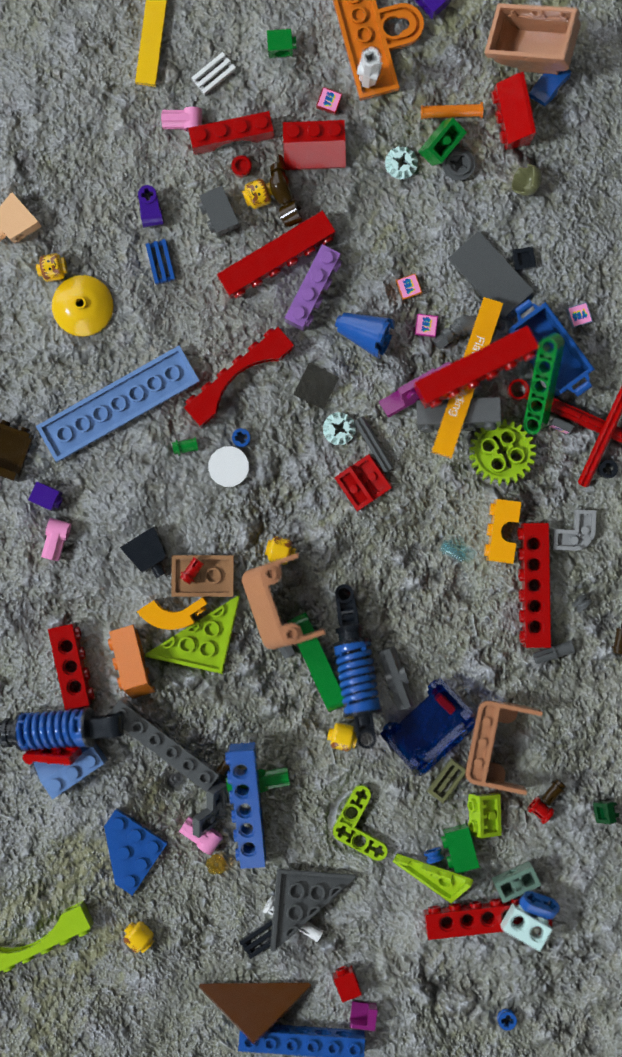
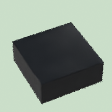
[511,246,536,271]

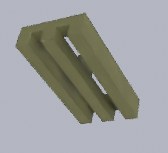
[426,758,466,804]

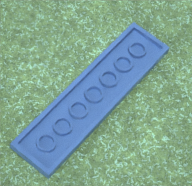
[36,345,200,463]

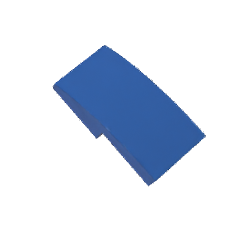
[529,70,571,106]

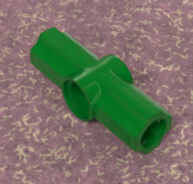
[226,767,290,794]

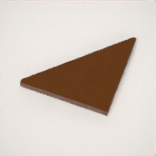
[199,983,311,1045]

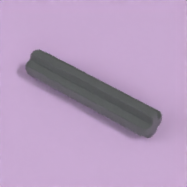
[355,416,394,472]

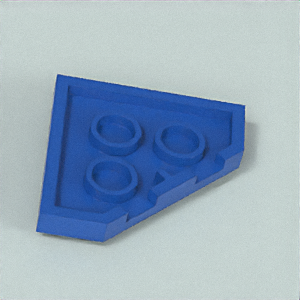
[104,808,168,896]

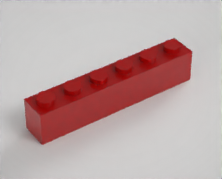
[216,210,336,299]
[414,325,539,409]

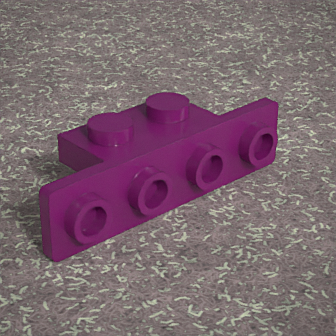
[379,362,451,417]

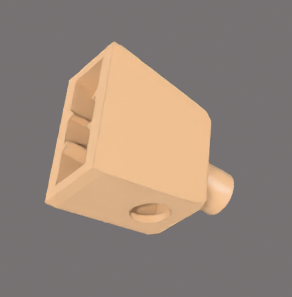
[0,193,42,243]

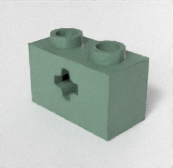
[491,861,541,903]

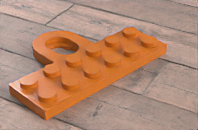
[332,0,424,101]

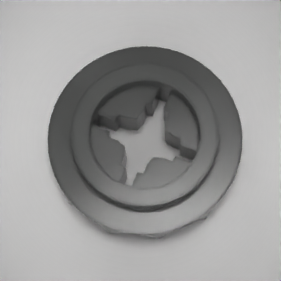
[442,148,475,182]

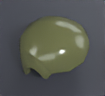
[512,164,542,196]

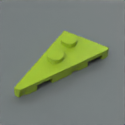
[392,853,474,903]

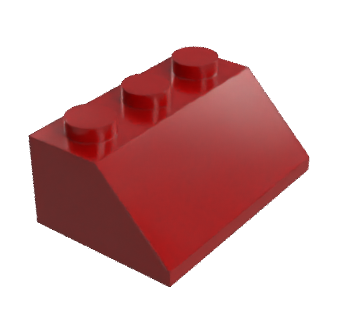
[491,71,536,150]
[283,120,346,170]

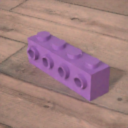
[285,244,342,331]

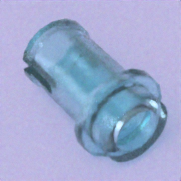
[439,540,467,563]

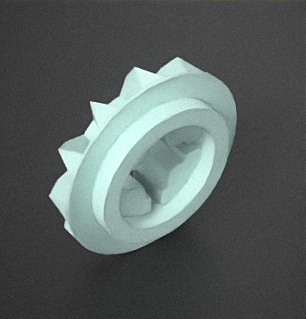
[385,146,418,179]
[323,412,356,445]

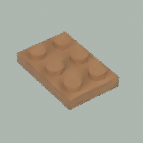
[171,555,234,597]

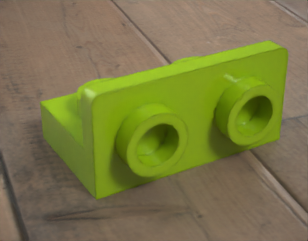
[467,793,502,838]

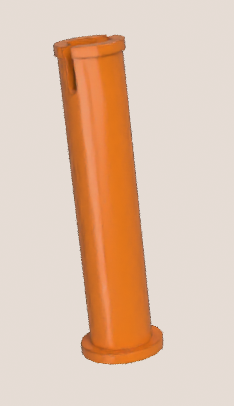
[421,102,483,119]

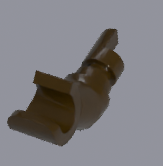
[269,154,302,227]

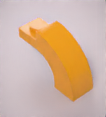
[137,597,208,630]

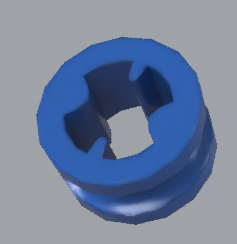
[232,428,251,447]
[424,847,444,864]
[497,1009,517,1031]

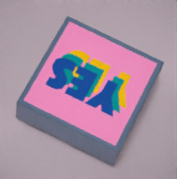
[566,302,593,329]

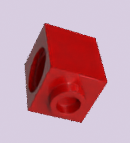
[333,966,362,1003]

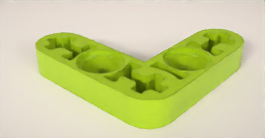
[333,784,388,861]

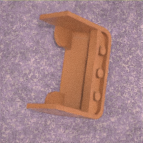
[242,553,325,649]
[465,700,543,795]

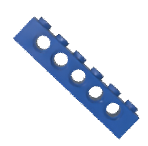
[225,742,267,869]
[238,1024,365,1057]

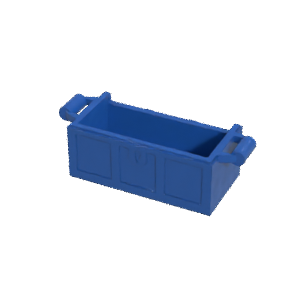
[508,299,595,397]

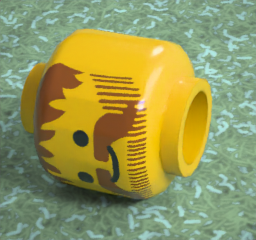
[242,179,273,209]
[36,253,68,282]
[265,536,296,565]
[327,722,357,752]
[123,921,154,953]

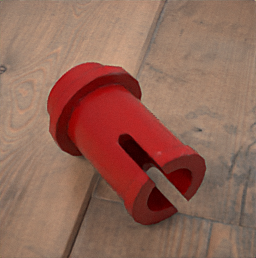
[180,557,204,585]

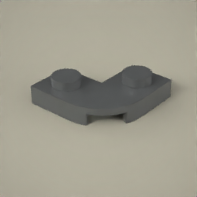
[192,781,227,838]

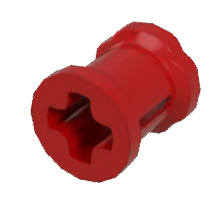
[527,796,555,824]

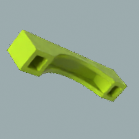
[0,900,94,973]

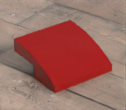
[334,454,393,511]

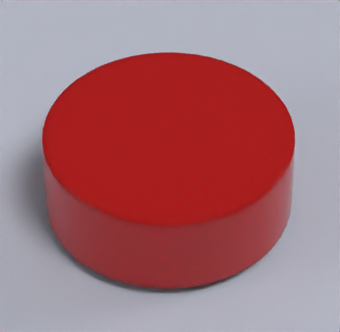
[231,155,252,178]

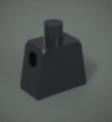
[120,526,168,579]

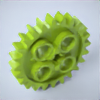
[469,419,536,486]

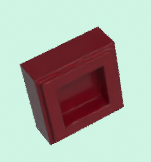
[434,692,456,715]

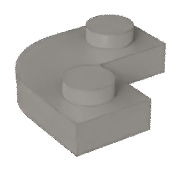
[552,509,597,551]

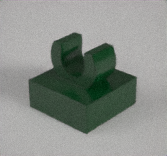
[593,801,619,825]

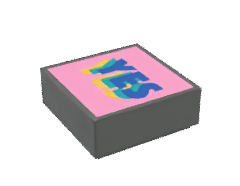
[548,418,573,434]

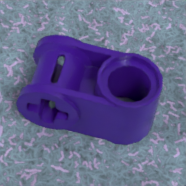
[138,185,164,228]

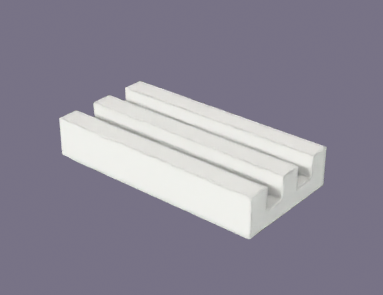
[191,52,236,95]

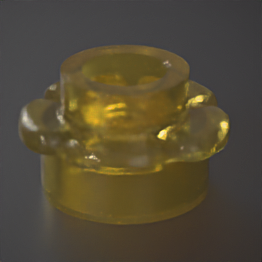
[206,854,226,875]

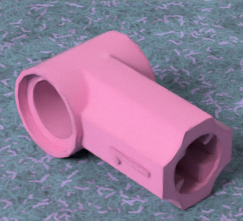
[161,106,202,132]
[41,518,71,561]
[179,816,223,855]

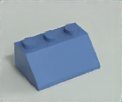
[33,743,108,799]

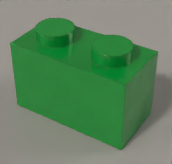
[418,118,467,166]
[441,823,480,874]

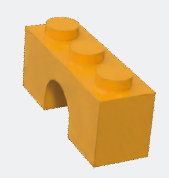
[484,499,521,564]

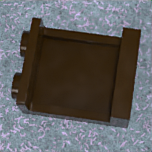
[0,419,34,482]

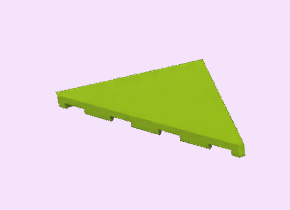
[145,596,240,674]

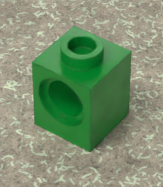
[267,29,297,58]

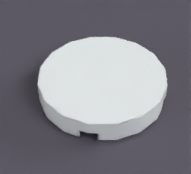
[208,446,249,487]

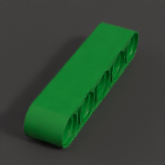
[523,333,565,435]
[287,612,345,712]

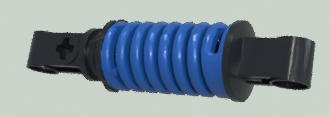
[332,584,383,749]
[0,707,124,752]

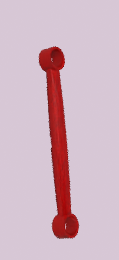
[507,379,622,443]

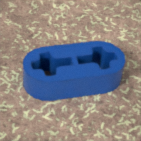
[519,891,560,920]

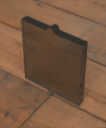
[293,362,339,409]

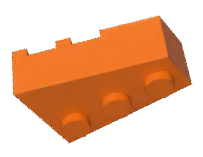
[108,625,156,699]

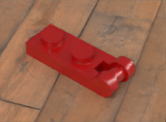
[22,746,82,766]

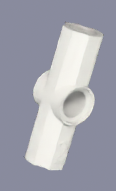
[357,47,383,89]

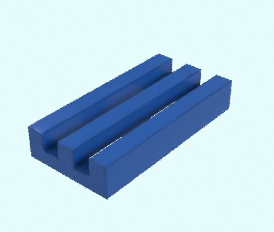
[145,239,176,285]

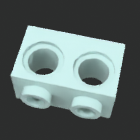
[500,903,552,951]

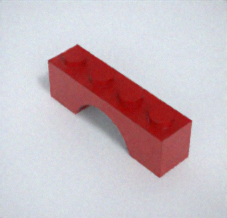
[188,111,274,155]

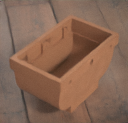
[484,3,581,75]

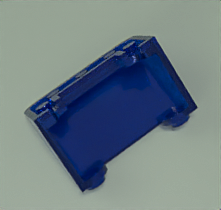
[380,677,476,776]

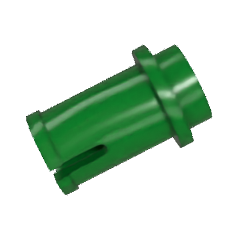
[172,437,198,456]

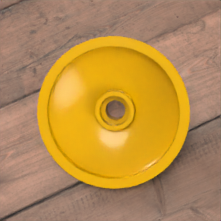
[52,275,114,337]

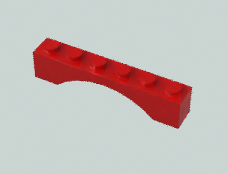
[184,327,294,428]

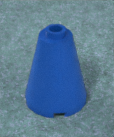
[335,313,395,359]

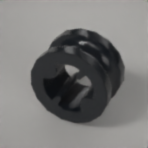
[598,460,618,479]

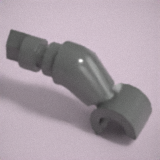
[433,315,505,349]

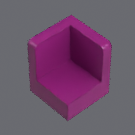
[350,1001,378,1031]

